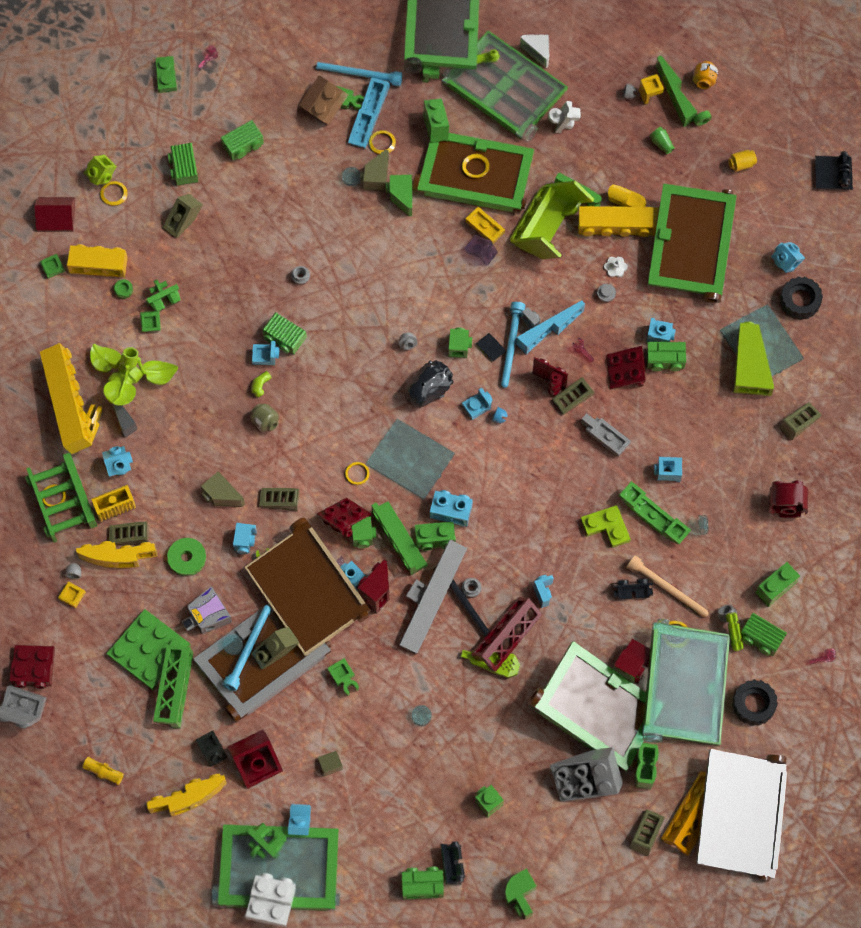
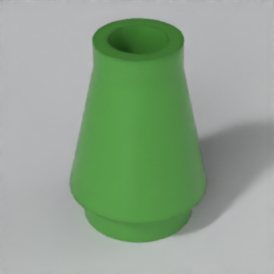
[650,127,675,155]

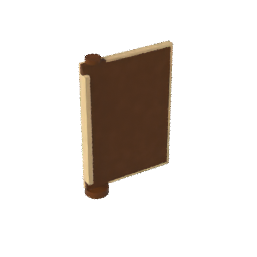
[245,517,371,656]

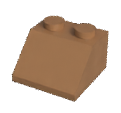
[299,75,348,125]

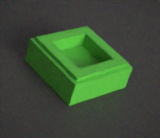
[40,254,65,279]
[140,311,161,332]

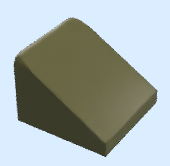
[318,751,343,776]

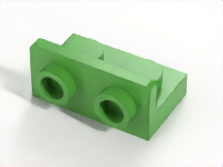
[415,521,456,551]

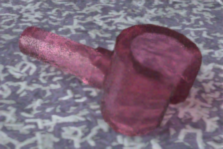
[198,45,218,69]
[573,338,595,363]
[809,648,836,665]

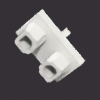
[548,101,580,133]

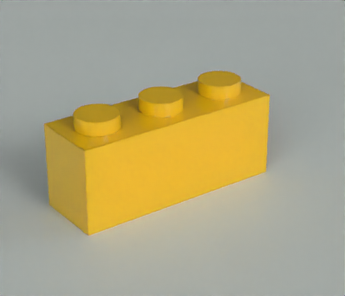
[67,244,128,278]

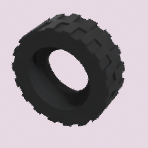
[780,276,823,320]
[732,679,778,726]

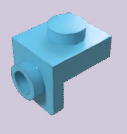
[252,341,279,365]

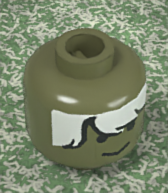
[251,404,279,432]

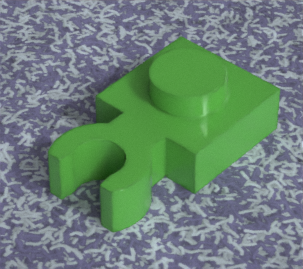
[337,86,364,111]
[328,658,359,696]

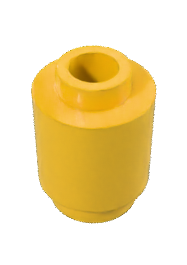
[728,150,757,172]

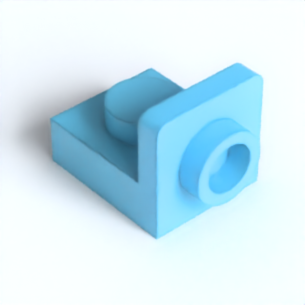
[462,388,493,420]
[533,575,554,608]
[288,804,311,836]

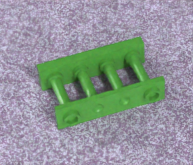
[25,453,97,542]

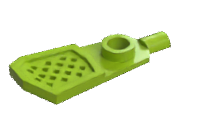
[461,650,520,679]

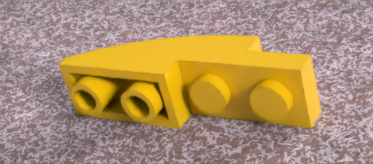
[76,541,157,568]
[147,774,227,817]

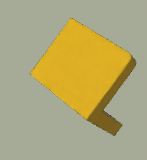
[638,74,664,105]

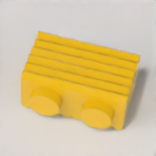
[91,485,136,522]

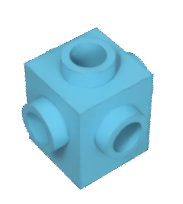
[771,242,805,273]
[102,446,133,477]

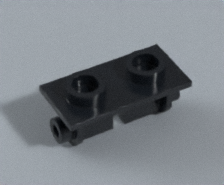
[612,578,653,600]
[440,841,466,885]

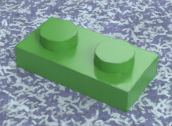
[155,56,177,93]

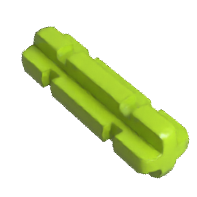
[726,612,744,651]

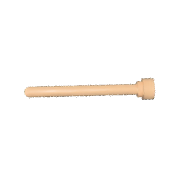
[626,555,709,617]

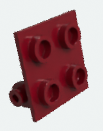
[607,346,646,389]
[532,357,568,396]
[317,498,371,537]

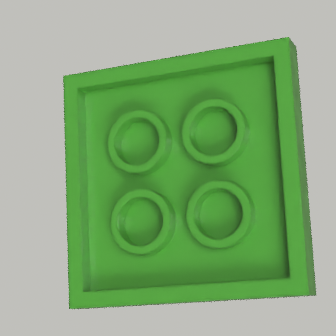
[107,609,191,690]

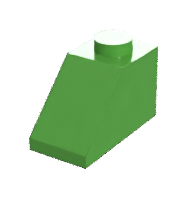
[386,175,412,216]

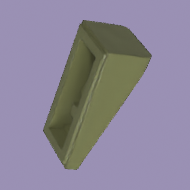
[552,377,595,415]
[780,402,822,440]
[259,488,300,511]
[109,522,149,545]
[630,809,665,856]

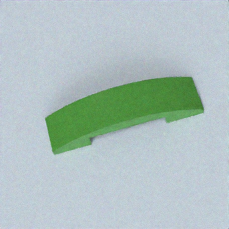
[619,481,691,545]

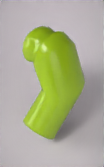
[477,49,500,64]
[251,371,272,397]

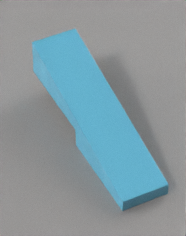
[348,77,390,149]
[516,300,585,354]

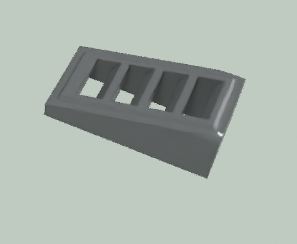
[112,404,137,437]

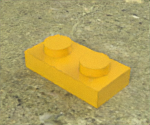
[465,207,505,245]

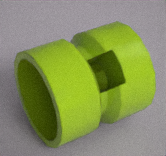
[107,363,143,385]

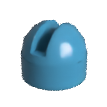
[492,407,508,423]

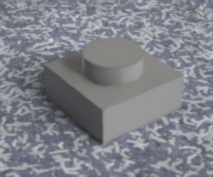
[521,307,540,329]
[405,579,427,604]

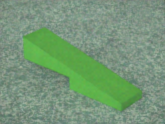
[656,55,698,127]

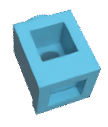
[646,318,676,342]
[654,457,682,482]
[233,523,257,555]

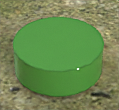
[693,111,712,126]
[114,279,133,299]

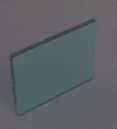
[720,304,804,376]
[366,419,455,499]

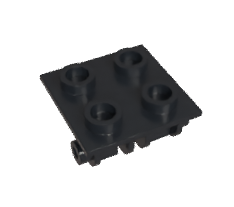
[815,151,853,190]

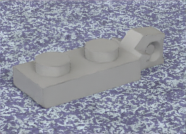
[581,413,631,457]

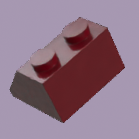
[227,729,283,789]

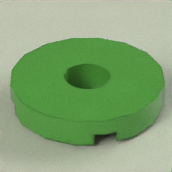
[167,538,206,576]

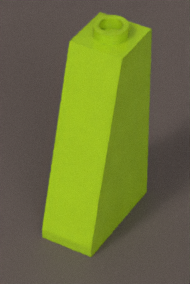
[734,322,774,396]

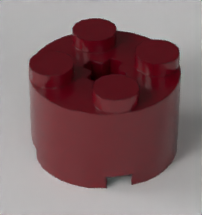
[769,480,808,518]

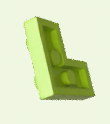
[580,505,631,548]

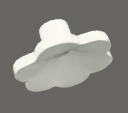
[604,257,628,277]

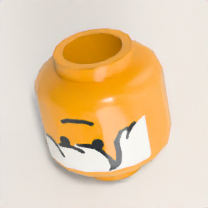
[693,61,718,89]

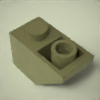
[251,627,299,669]

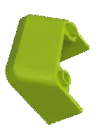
[510,181,594,259]

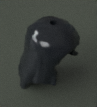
[404,360,454,408]

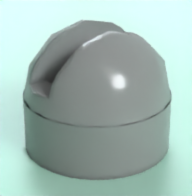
[623,84,637,99]
[65,563,81,579]

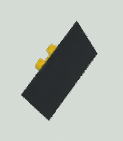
[476,333,506,362]

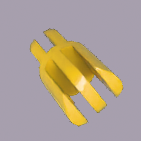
[608,184,646,207]
[86,404,103,443]

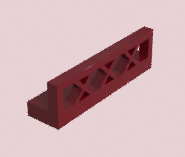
[471,597,543,672]

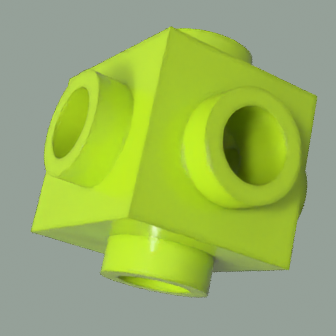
[84,155,117,185]

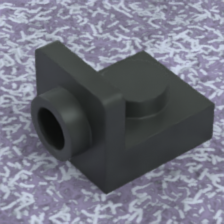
[196,731,227,767]

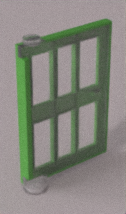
[442,31,568,142]

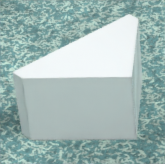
[520,35,549,68]

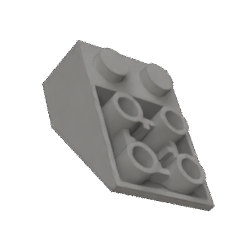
[550,747,623,801]

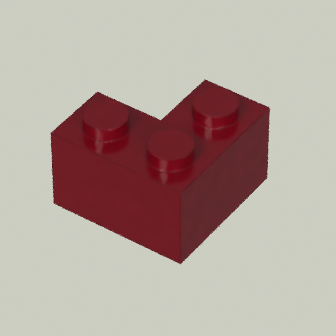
[613,638,650,684]

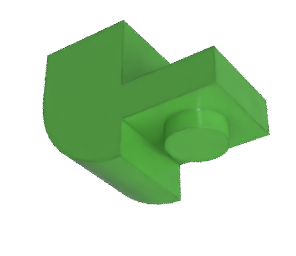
[505,868,537,919]

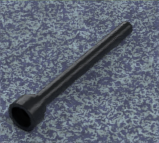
[433,567,490,637]

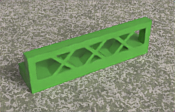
[371,501,427,576]
[153,645,194,729]

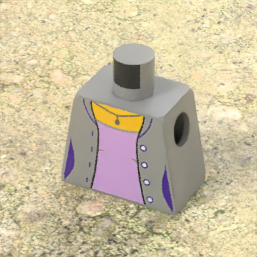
[182,586,232,634]

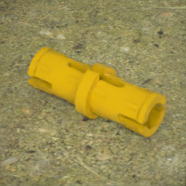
[82,757,124,785]

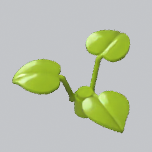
[90,344,178,406]

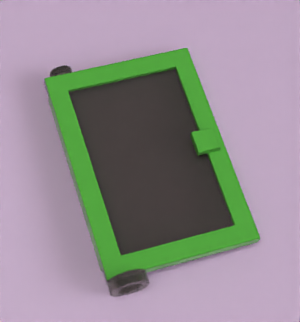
[404,0,479,73]

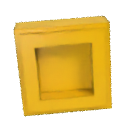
[58,581,86,609]

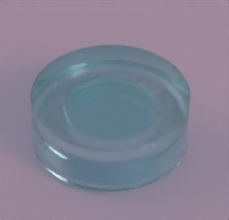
[342,167,361,186]
[698,515,709,535]
[223,634,243,655]
[412,705,432,726]

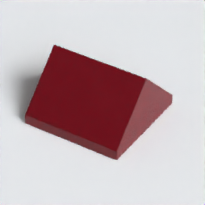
[35,197,75,232]

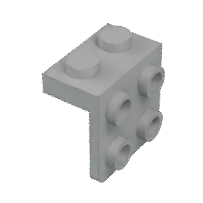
[0,685,47,728]

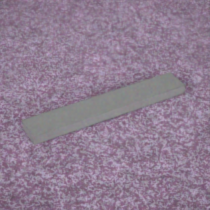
[399,540,467,654]

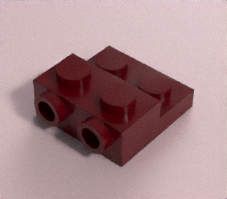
[10,645,55,689]

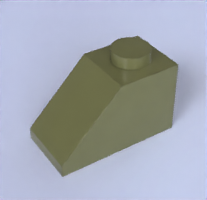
[360,150,389,191]
[163,194,203,238]
[201,471,245,507]

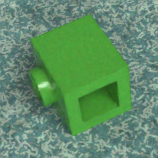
[448,327,472,358]
[352,517,376,548]
[475,785,504,817]

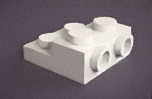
[246,873,296,928]

